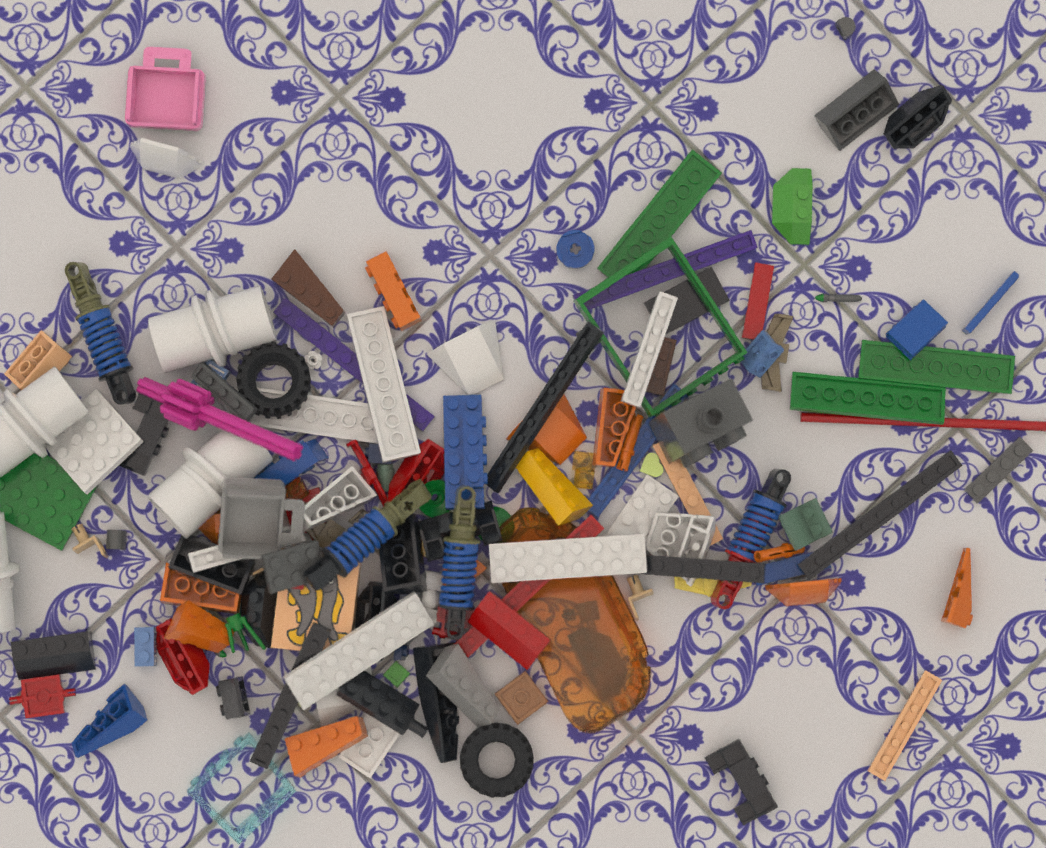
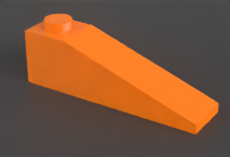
[941,547,973,628]

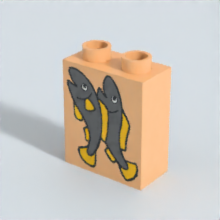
[271,545,362,651]

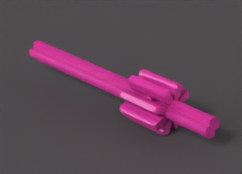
[136,377,303,461]

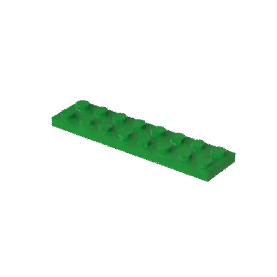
[597,149,722,278]
[858,340,1015,395]
[790,372,946,425]

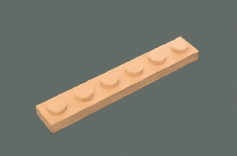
[653,443,723,546]
[867,670,942,781]

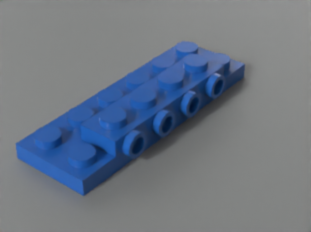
[443,395,488,510]

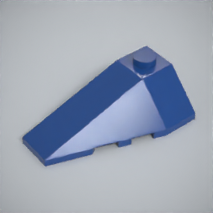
[72,684,148,758]

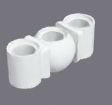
[417,570,444,628]

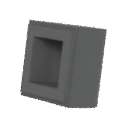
[835,17,856,41]
[106,530,127,550]

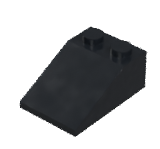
[216,676,251,720]

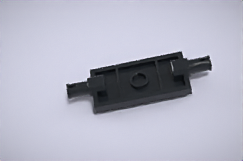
[336,670,429,738]

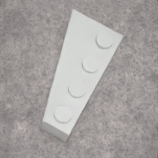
[291,466,377,532]

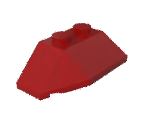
[388,439,444,510]
[156,618,210,695]

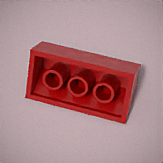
[467,591,552,670]

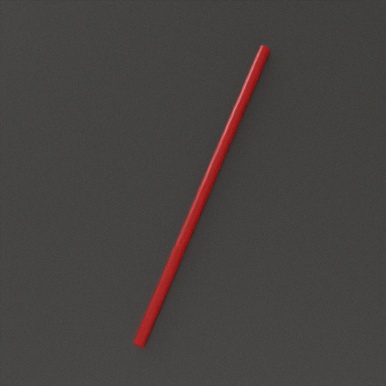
[800,412,1046,431]

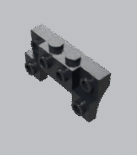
[118,393,169,476]
[417,500,503,562]
[704,739,778,826]

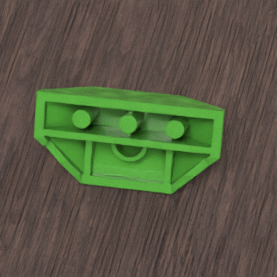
[772,168,813,245]

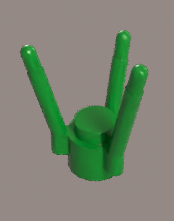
[225,613,266,653]

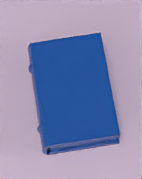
[886,299,948,360]

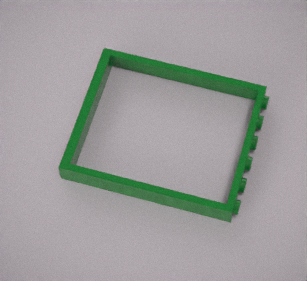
[573,236,748,417]

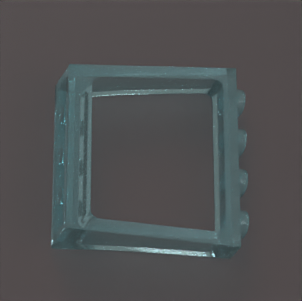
[187,732,296,845]

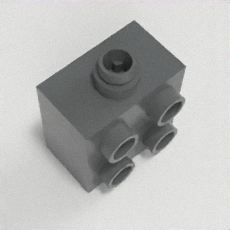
[649,378,753,468]

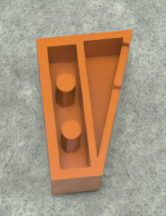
[164,600,235,653]

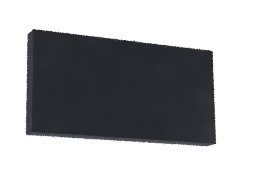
[644,267,730,335]

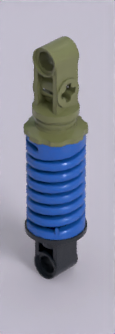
[65,262,136,405]
[303,480,432,591]
[438,485,480,640]

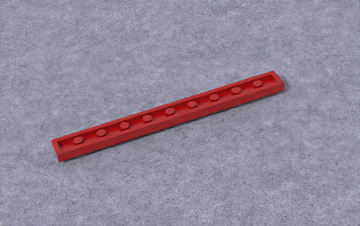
[455,515,605,658]

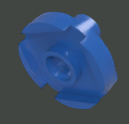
[556,230,595,269]

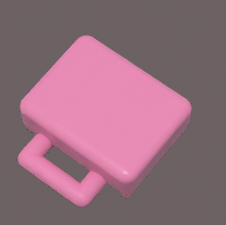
[125,47,206,131]

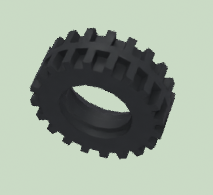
[236,342,311,419]
[460,722,534,798]

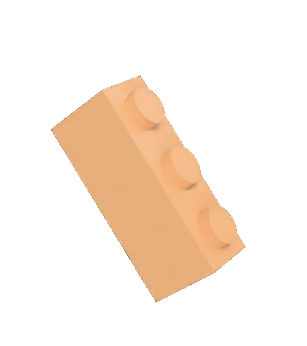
[4,330,72,390]

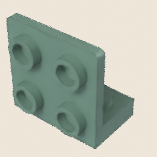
[778,498,833,551]

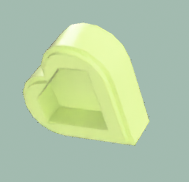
[640,453,664,477]

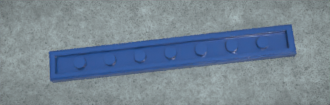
[588,383,688,518]

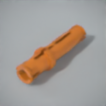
[616,413,644,472]
[754,543,805,563]

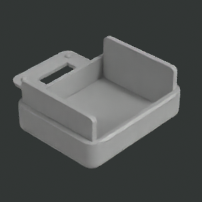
[218,478,305,559]

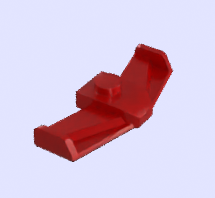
[346,440,388,506]

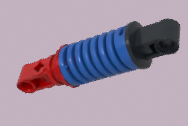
[711,468,791,609]

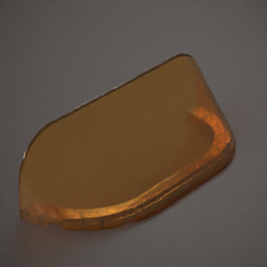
[494,508,651,733]

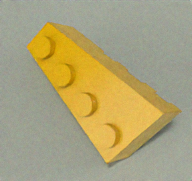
[516,448,593,526]

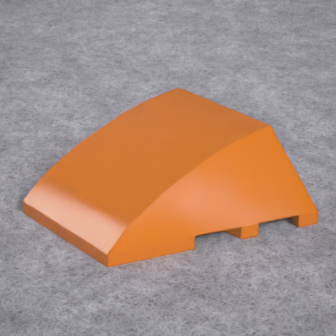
[506,394,587,465]
[765,578,842,607]

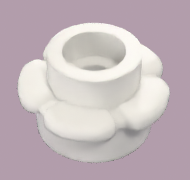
[304,351,323,370]

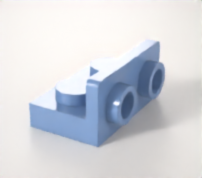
[741,330,784,378]

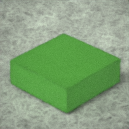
[383,661,410,688]

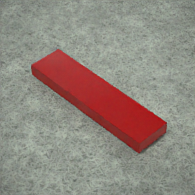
[742,262,774,340]

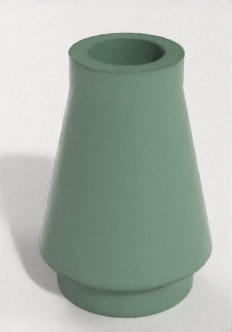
[376,464,395,492]

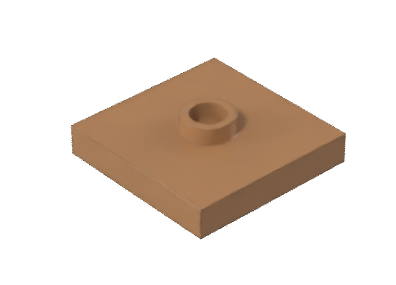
[495,671,548,725]

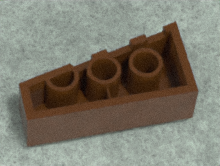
[272,249,345,328]

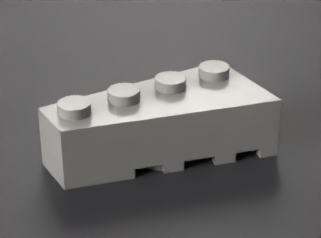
[426,643,500,727]

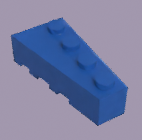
[253,439,329,485]

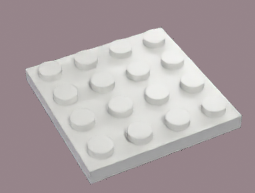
[45,389,144,494]

